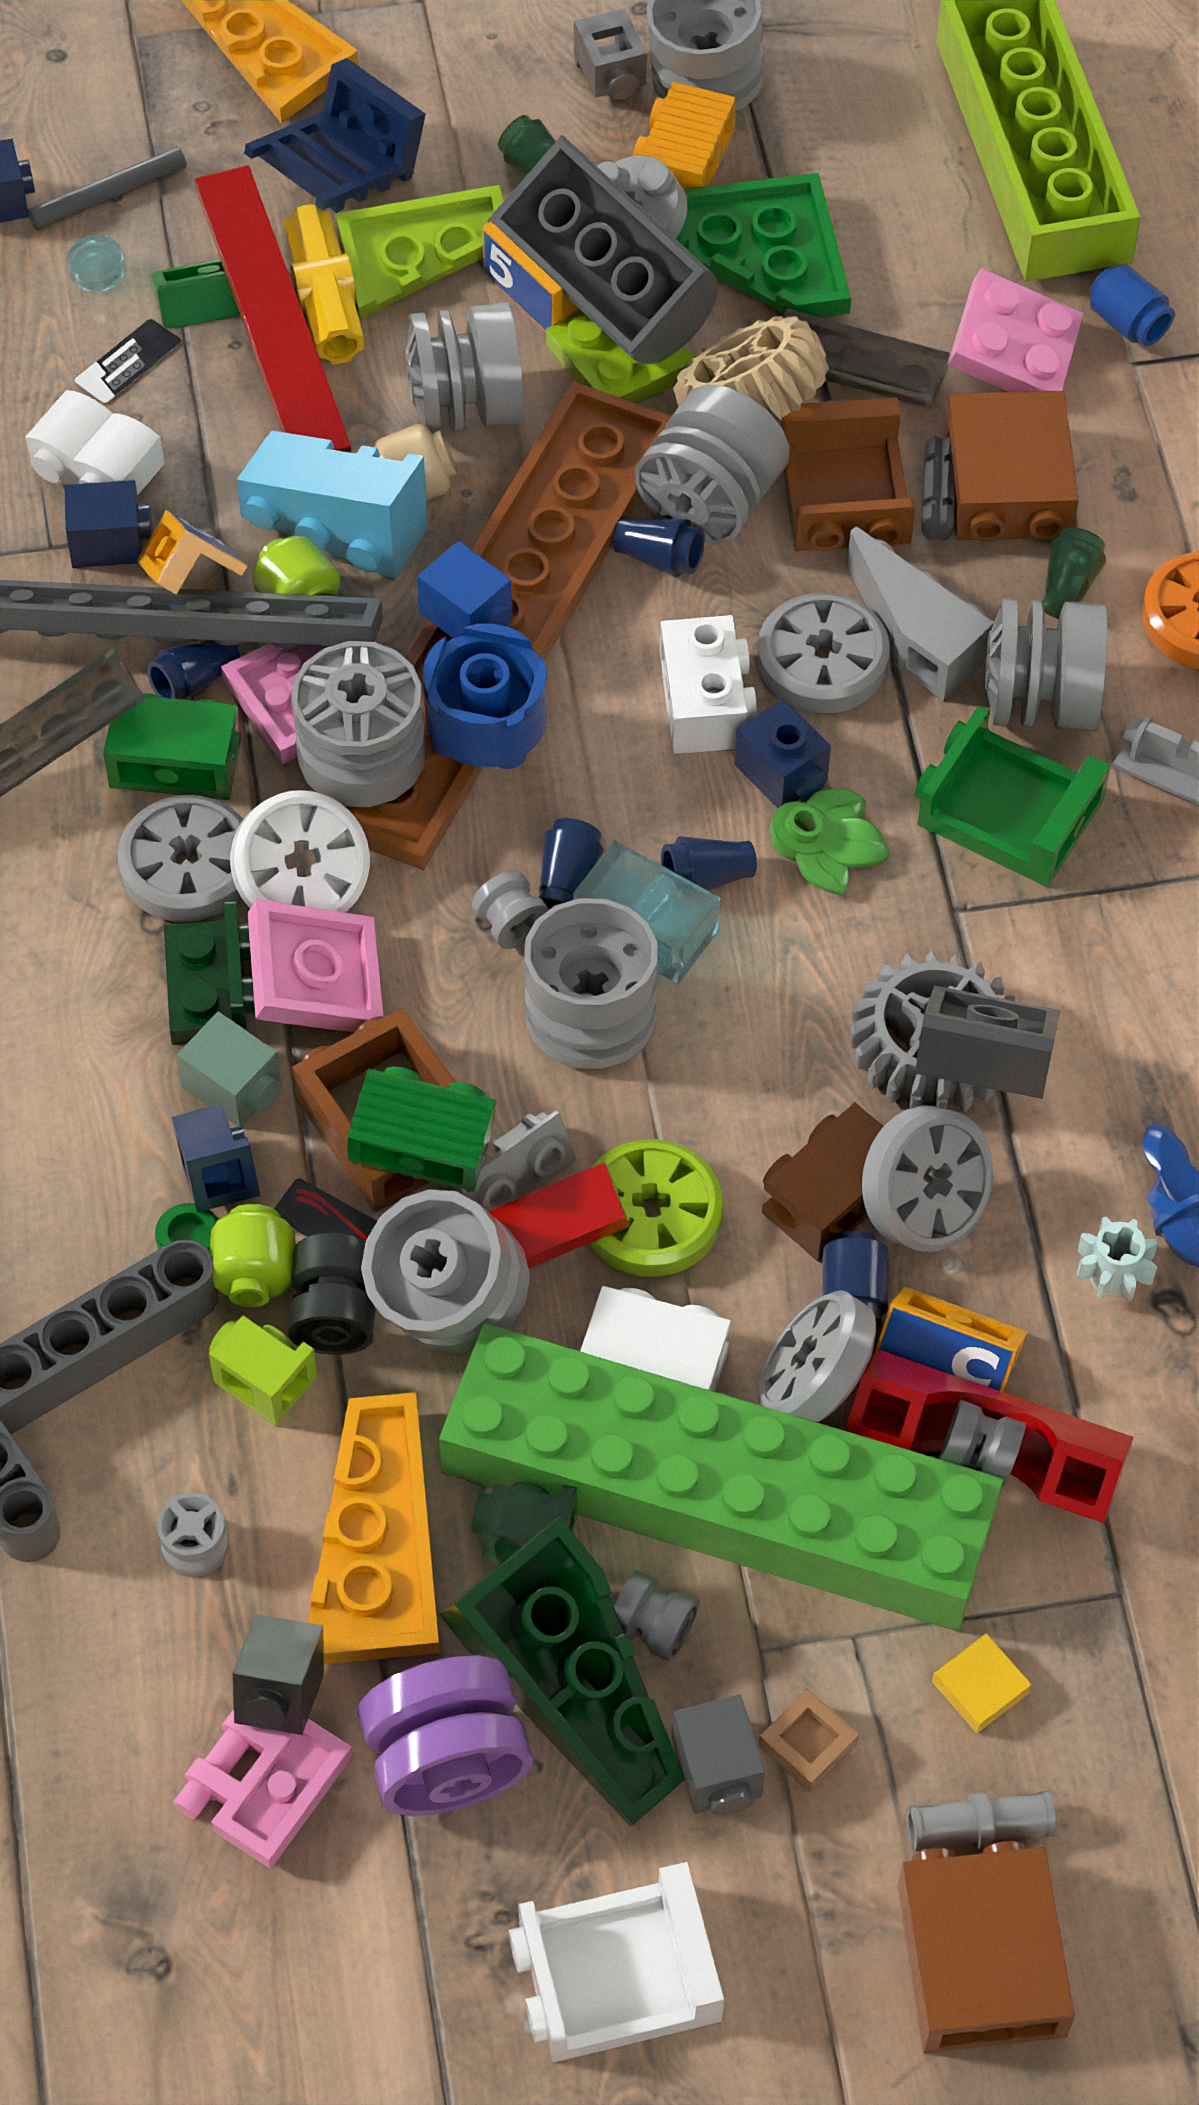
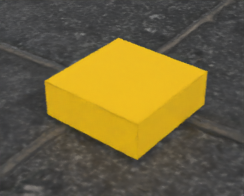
[932,1633,1032,1734]

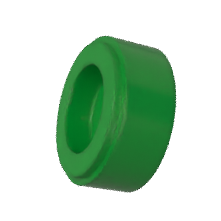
[155,1203,218,1251]

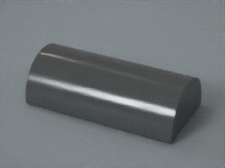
[487,135,718,364]

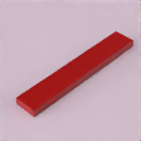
[195,165,351,453]

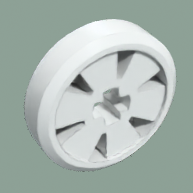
[230,790,370,912]

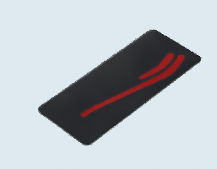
[274,1178,377,1240]

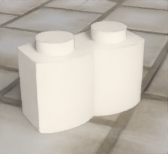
[25,390,165,494]

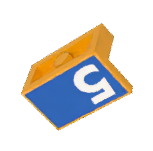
[482,221,582,332]
[137,510,248,595]
[875,1286,1028,1392]

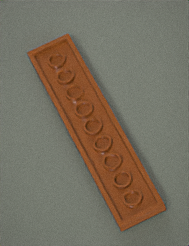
[345,381,672,870]

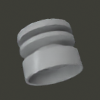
[647,0,765,111]
[405,302,524,433]
[635,384,790,545]
[985,598,1107,732]
[291,641,426,807]
[524,898,658,1069]

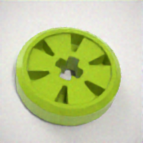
[589,1139,723,1277]

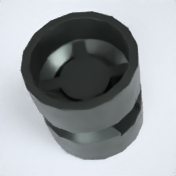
[288,1233,375,1355]

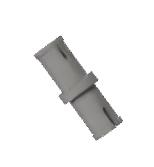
[906,1790,1056,1852]

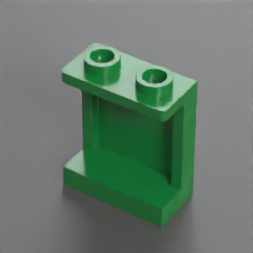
[915,706,1111,888]

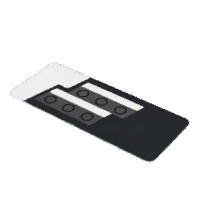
[75,319,181,403]

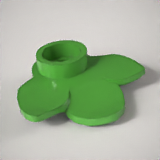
[770,788,890,895]

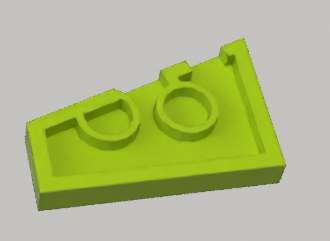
[335,185,504,320]

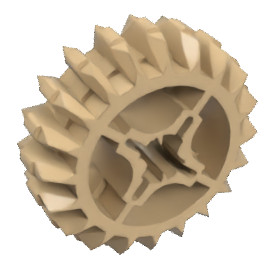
[673,316,829,422]

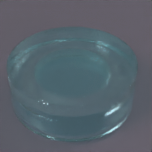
[67,235,126,291]

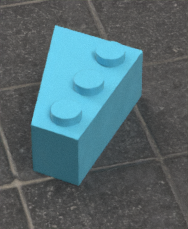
[237,430,428,580]

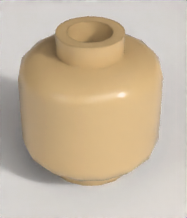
[374,424,458,502]

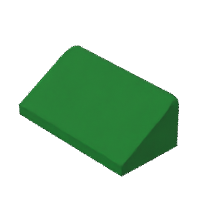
[151,259,240,328]

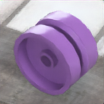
[357,1655,534,1816]

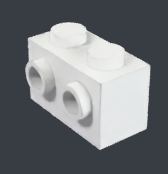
[660,615,757,754]

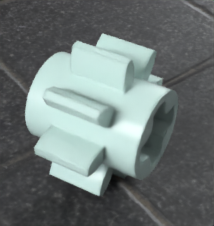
[1076,1217,1158,1301]

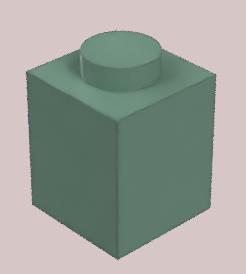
[176,1011,281,1126]

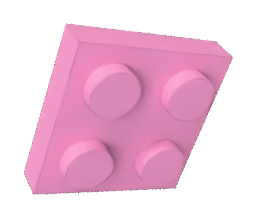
[948,268,1084,392]
[248,899,384,1033]

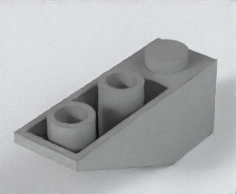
[847,526,994,701]

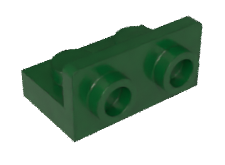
[164,901,255,1045]

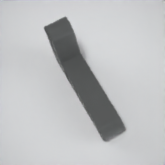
[0,1240,218,1562]

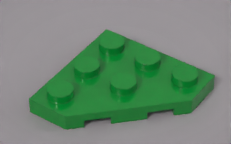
[676,173,851,320]

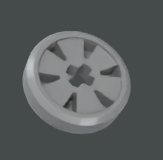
[757,593,890,713]
[118,795,243,922]
[862,1106,993,1252]
[759,1291,876,1423]

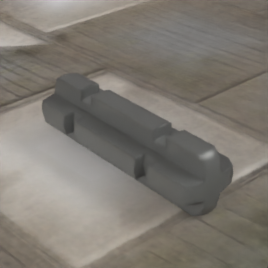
[921,436,955,540]

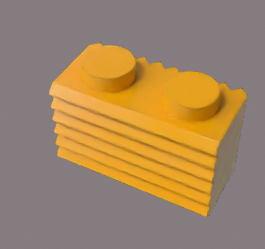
[633,81,737,189]

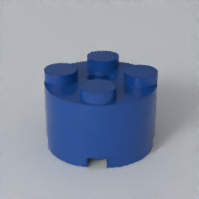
[423,624,547,769]

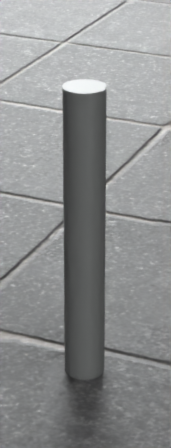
[28,147,187,230]

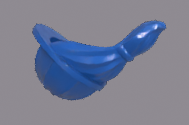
[1143,1123,1199,1267]

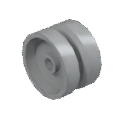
[361,1189,530,1354]

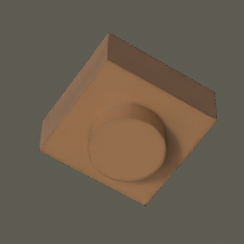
[759,1688,859,1793]

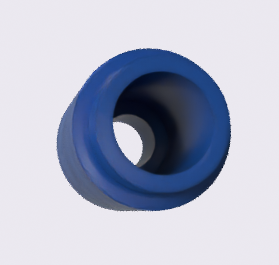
[1090,264,1175,346]

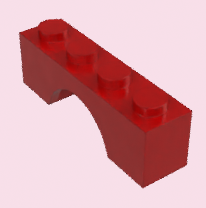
[845,1349,1134,1523]

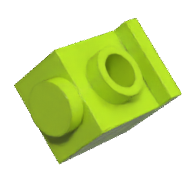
[209,1315,318,1426]

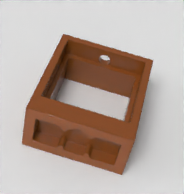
[292,1008,456,1212]

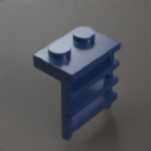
[244,58,426,213]

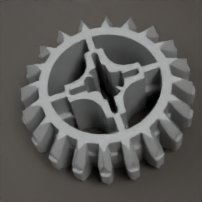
[850,950,1015,1113]

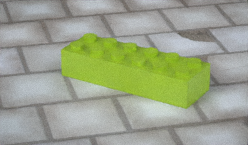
[936,0,1141,282]

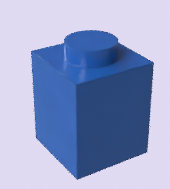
[417,541,512,638]

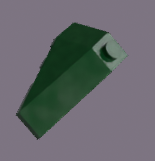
[439,1516,685,1826]

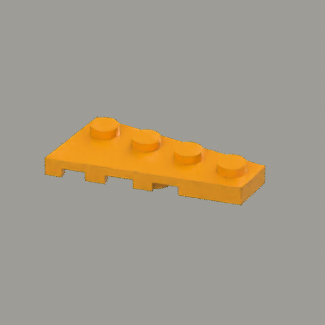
[181,0,359,124]
[308,1392,440,1665]

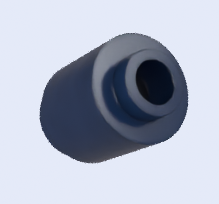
[822,1230,889,1330]

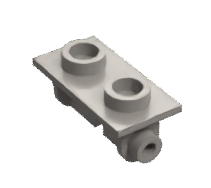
[1112,716,1199,805]
[441,1110,576,1211]

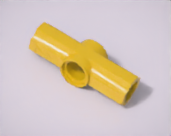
[283,204,364,365]

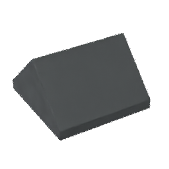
[915,985,1060,1099]

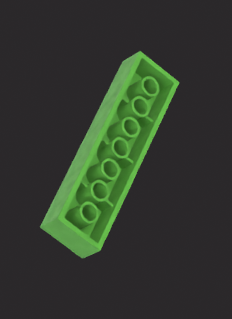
[439,1323,1003,1632]

